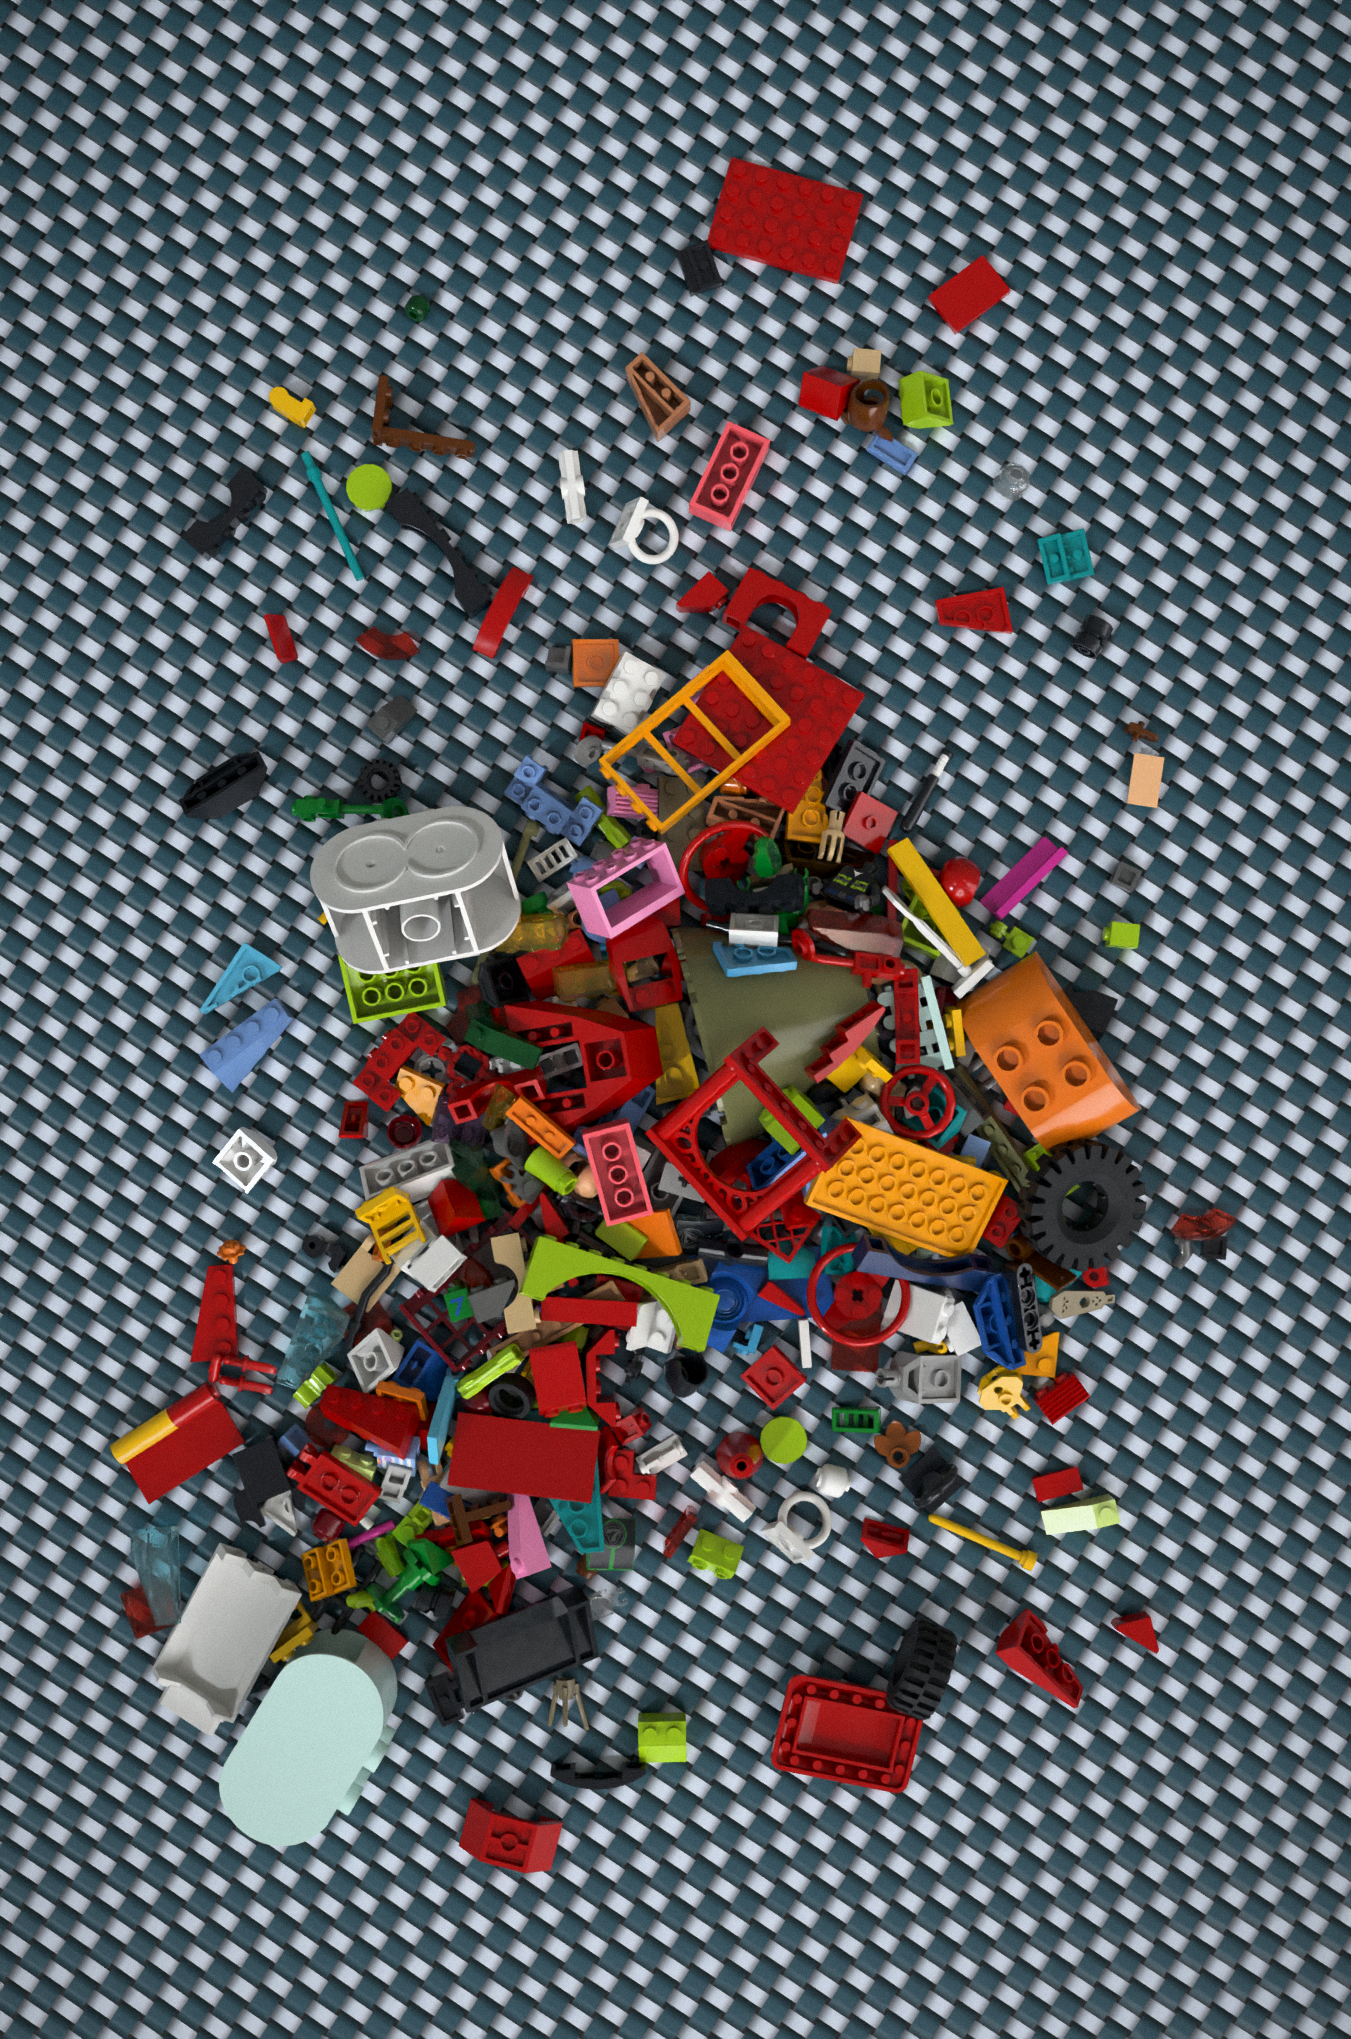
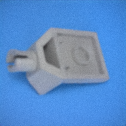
[875,1351,962,1404]

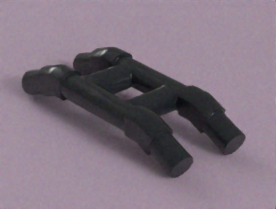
[311,1547,385,1635]

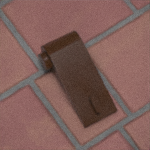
[1006,1231,1077,1292]

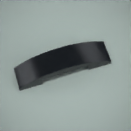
[550,1762,647,1790]

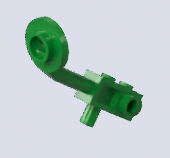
[292,795,408,822]

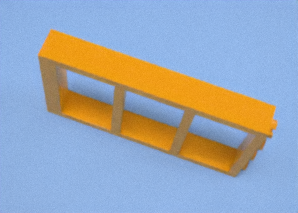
[598,650,790,835]

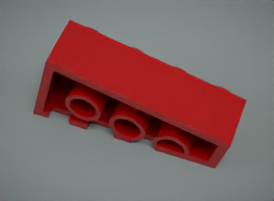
[319,1384,421,1461]

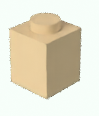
[846,348,882,381]

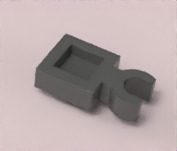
[500,1165,545,1204]

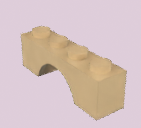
[490,1232,541,1334]

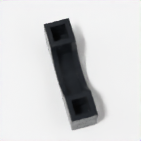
[182,467,268,561]
[705,873,805,916]

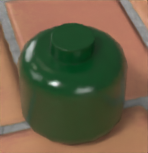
[404,295,430,322]

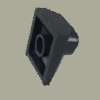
[477,955,530,1008]

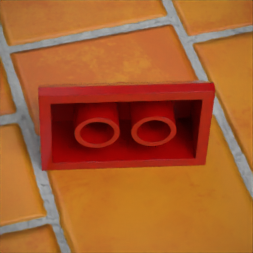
[516,928,601,1001]

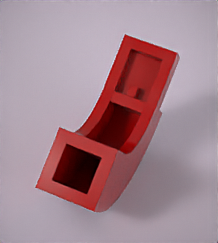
[708,1139,772,1184]

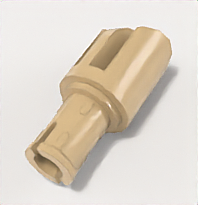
[818,810,845,863]

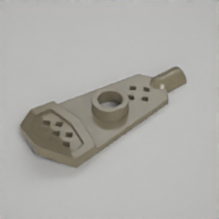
[1049,1289,1115,1319]

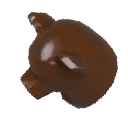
[840,379,893,442]

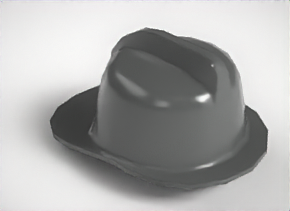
[490,1120,533,1170]

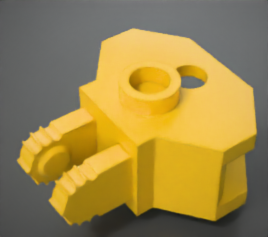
[977,1365,1031,1420]

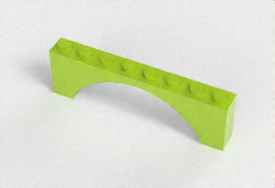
[518,1234,720,1352]

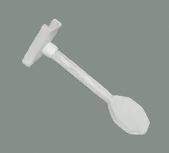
[881,885,994,999]

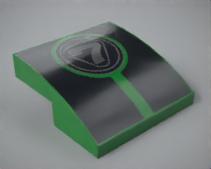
[586,1518,636,1571]

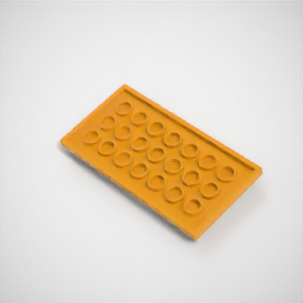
[803,1115,1008,1258]

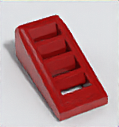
[757,1279,806,1316]

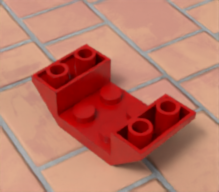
[584,1326,621,1427]
[459,1797,563,1873]

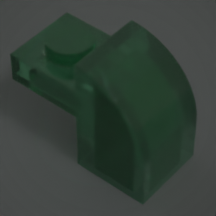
[448,1139,490,1193]

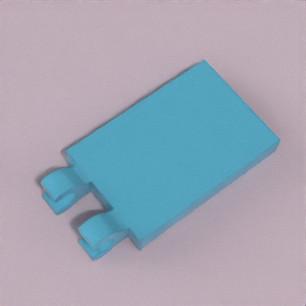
[427,1367,465,1465]

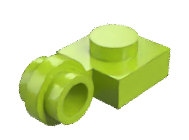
[989,920,1034,959]

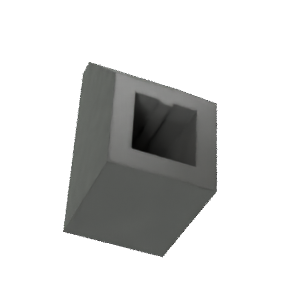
[466,1276,515,1324]

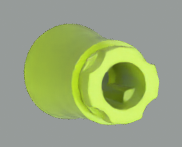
[524,1145,578,1196]

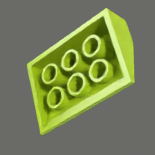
[338,954,449,1024]

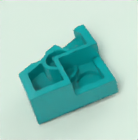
[766,1232,815,1280]

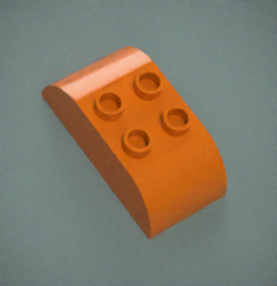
[957,951,1142,1155]

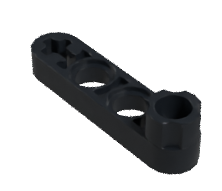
[1001,1260,1042,1354]

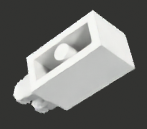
[942,1287,981,1356]

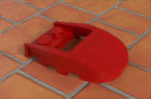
[606,915,683,1014]

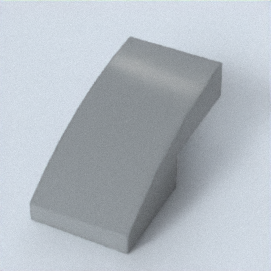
[378,1462,413,1504]

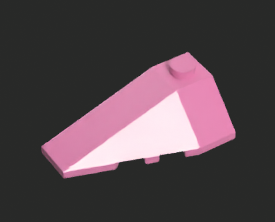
[507,1493,552,1579]

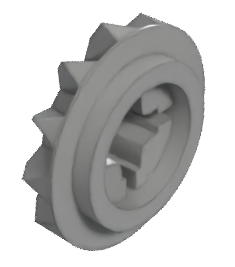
[414,1053,450,1084]

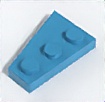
[713,941,797,977]

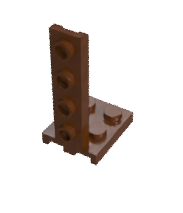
[372,375,475,459]

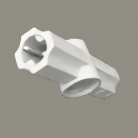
[558,450,587,525]
[690,1459,756,1523]

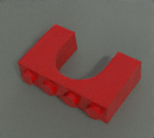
[722,567,832,660]

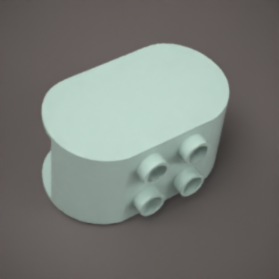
[219,1628,398,1846]

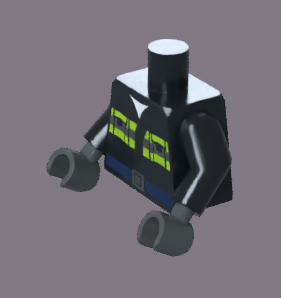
[806,861,880,919]

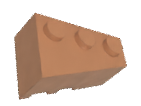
[625,352,691,442]

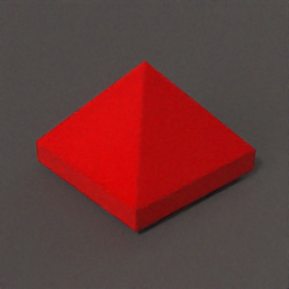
[579,722,606,741]

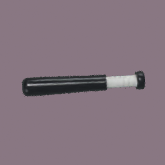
[899,748,954,834]

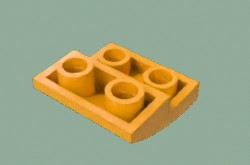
[301,1539,357,1602]

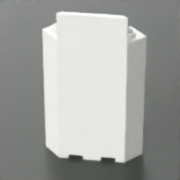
[151,1543,302,1736]

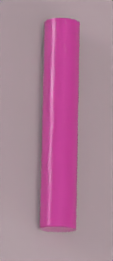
[347,1519,396,1550]

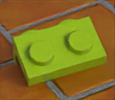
[687,1529,744,1579]

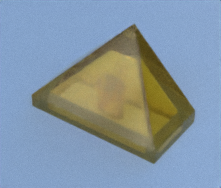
[481,1084,516,1131]

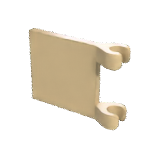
[331,1234,402,1313]

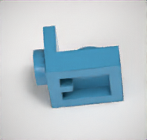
[732,1322,764,1356]

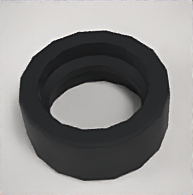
[488,1373,536,1420]

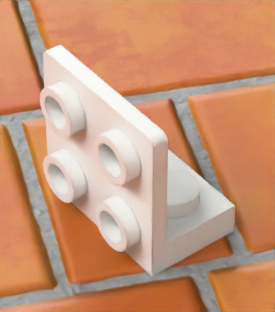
[626,1299,676,1354]

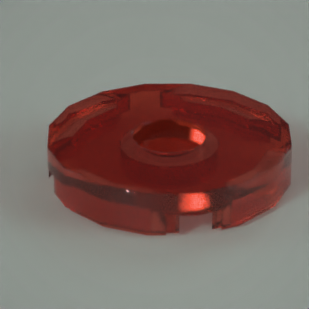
[305,1402,352,1447]

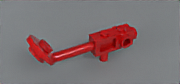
[792,928,905,988]

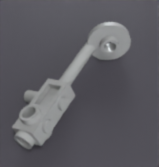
[574,735,690,776]

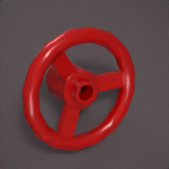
[879,1064,956,1140]

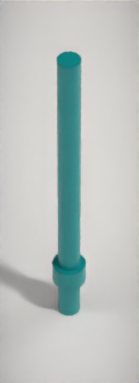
[301,451,365,581]

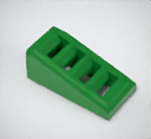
[832,1406,881,1433]

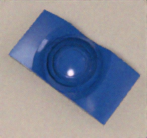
[705,1249,767,1353]

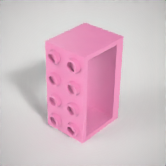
[566,837,685,939]

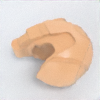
[560,1149,598,1199]

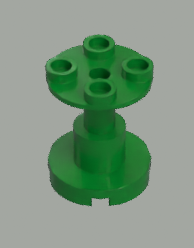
[366,1547,443,1623]

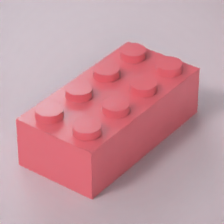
[689,421,770,532]
[581,1117,653,1227]

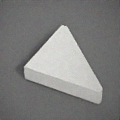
[261,1490,298,1536]

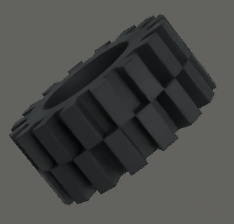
[358,758,402,803]

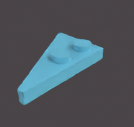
[199,942,283,1014]

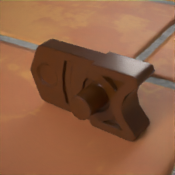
[1124,721,1159,742]

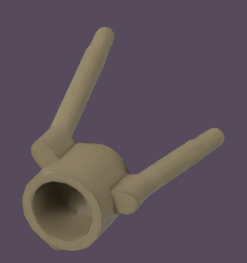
[548,1677,589,1731]

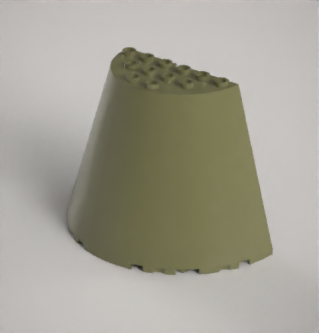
[670,926,883,1148]

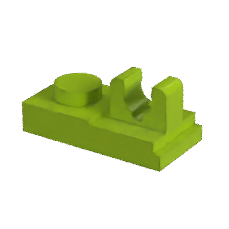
[392,1500,433,1547]

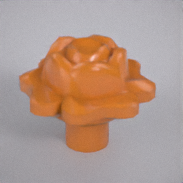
[217,1239,246,1264]

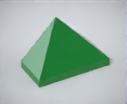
[550,1404,599,1431]
[406,1538,454,1575]

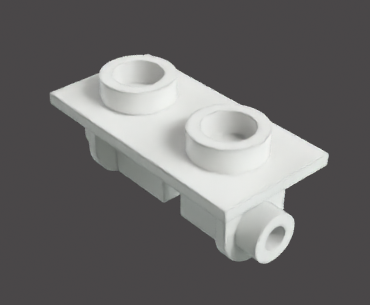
[635,1434,688,1474]

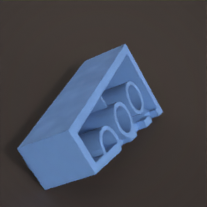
[199,998,294,1093]

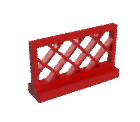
[711,1172,822,1264]

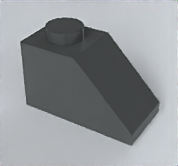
[366,695,418,745]

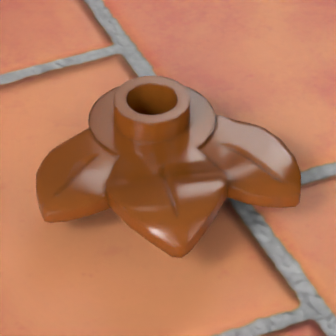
[874,1420,921,1468]

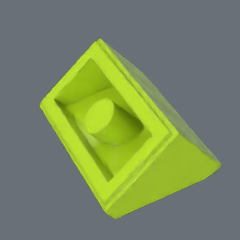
[595,1218,648,1261]

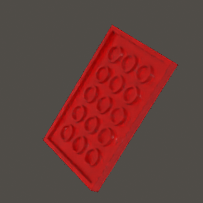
[707,157,864,284]

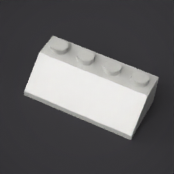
[359,1133,463,1203]

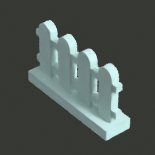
[877,975,954,1079]

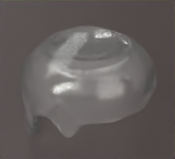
[993,462,1030,502]

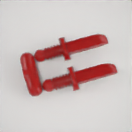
[208,1353,277,1394]

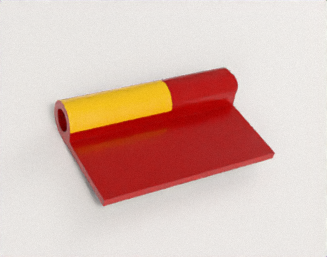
[110,1382,246,1504]

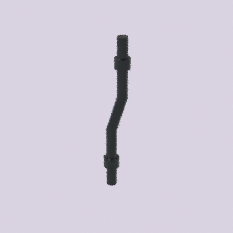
[706,919,848,957]
[343,1217,409,1350]

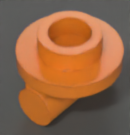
[489,1513,508,1537]

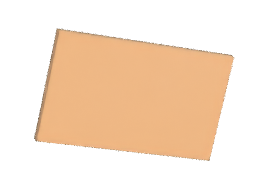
[1127,753,1165,808]

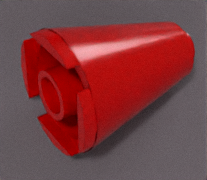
[716,1431,763,1480]

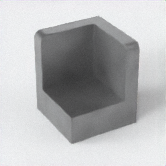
[545,645,572,674]

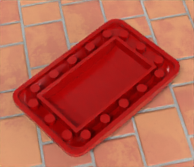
[770,1674,923,1793]

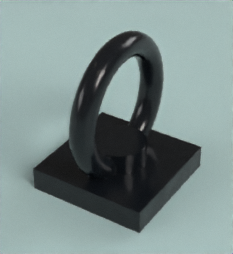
[898,1446,966,1514]

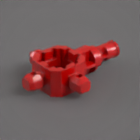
[436,1045,515,1103]

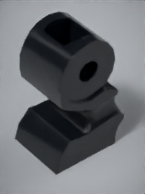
[302,1234,350,1273]

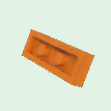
[505,1094,576,1160]

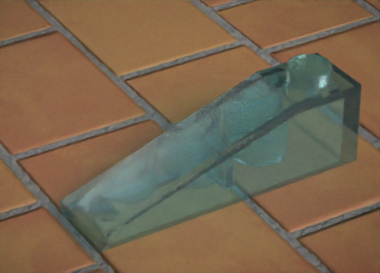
[275,1291,350,1390]
[130,1526,181,1626]

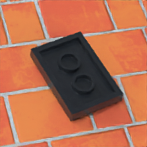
[820,739,886,818]

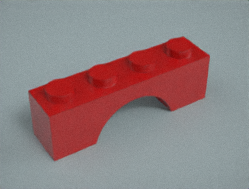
[447,1065,547,1125]

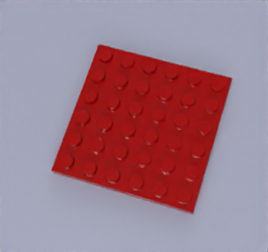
[672,625,865,815]

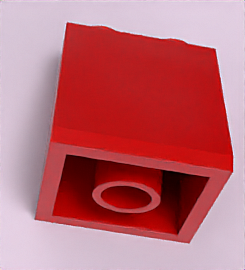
[528,1341,587,1418]

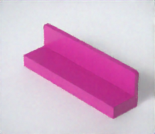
[980,837,1068,921]

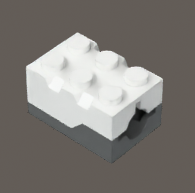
[588,651,666,738]

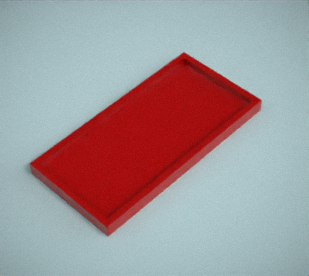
[447,1412,600,1504]

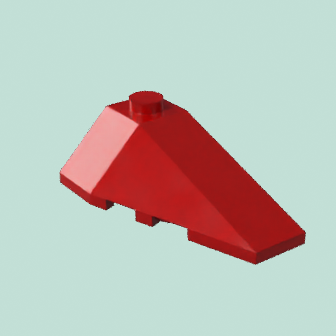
[995,1609,1083,1708]

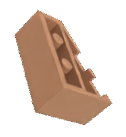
[705,796,785,843]

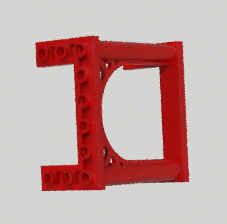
[645,1026,862,1241]

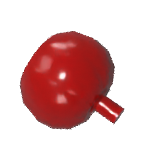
[929,856,981,908]

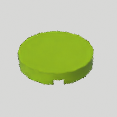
[346,464,393,511]
[760,1416,807,1464]

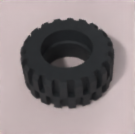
[886,1618,957,1720]

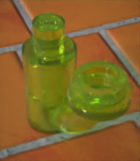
[374,1533,405,1578]

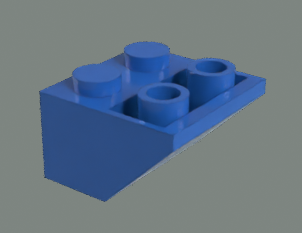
[391,1336,458,1402]

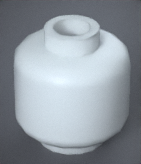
[814,1464,851,1498]

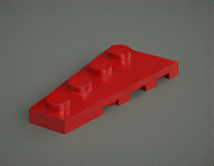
[190,1264,239,1362]

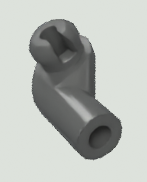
[1171,1234,1193,1270]

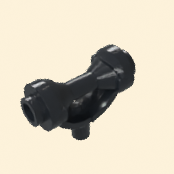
[552,1191,604,1236]

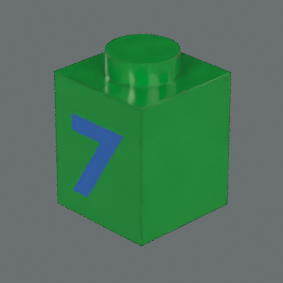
[444,1284,473,1323]

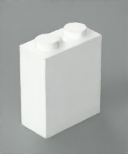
[881,1279,954,1344]

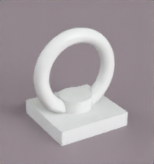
[608,496,679,564]
[761,1491,832,1564]

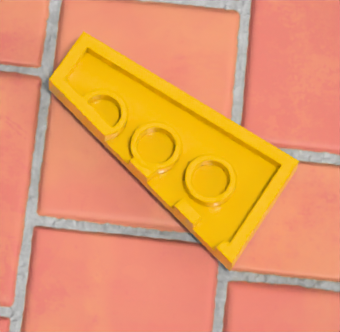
[655,1003,700,1105]

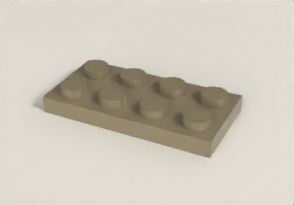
[657,776,705,871]

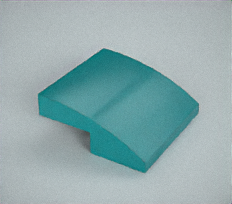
[1037,528,1095,585]

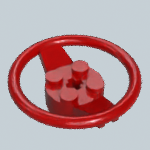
[679,819,772,912]
[806,1242,911,1347]

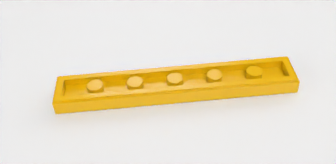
[887,837,986,968]

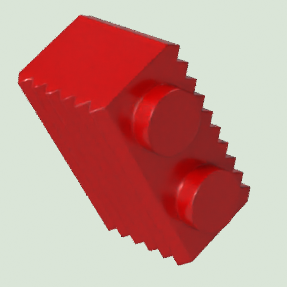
[1032,1371,1090,1425]

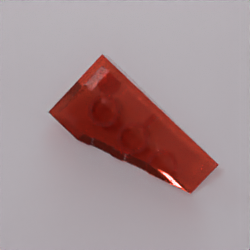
[807,909,904,957]

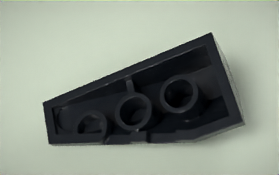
[1062,986,1118,1043]

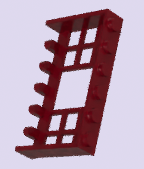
[398,1211,553,1372]

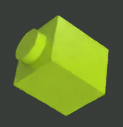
[1102,921,1140,950]

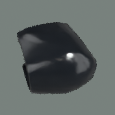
[663,1352,708,1398]

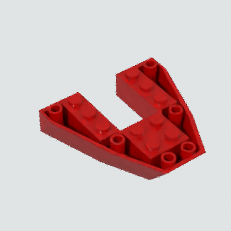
[504,1000,663,1146]

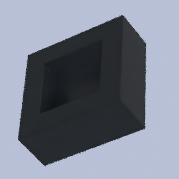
[1200,1234,1228,1260]

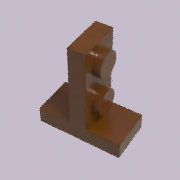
[445,1493,512,1546]

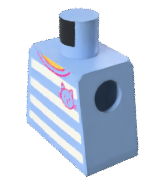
[364,1436,420,1477]

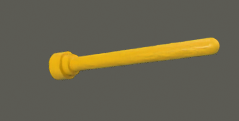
[928,1513,1038,1571]

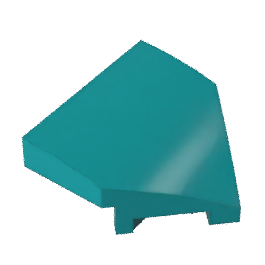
[820,1226,858,1275]

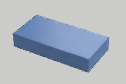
[866,434,918,475]

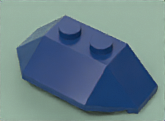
[973,1272,1026,1370]

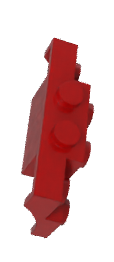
[352,1012,447,1112]

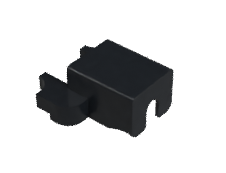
[232,1436,308,1528]

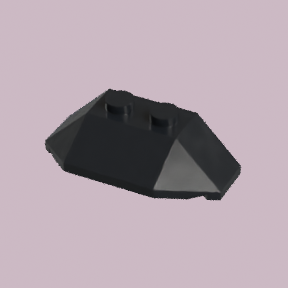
[178,751,268,819]

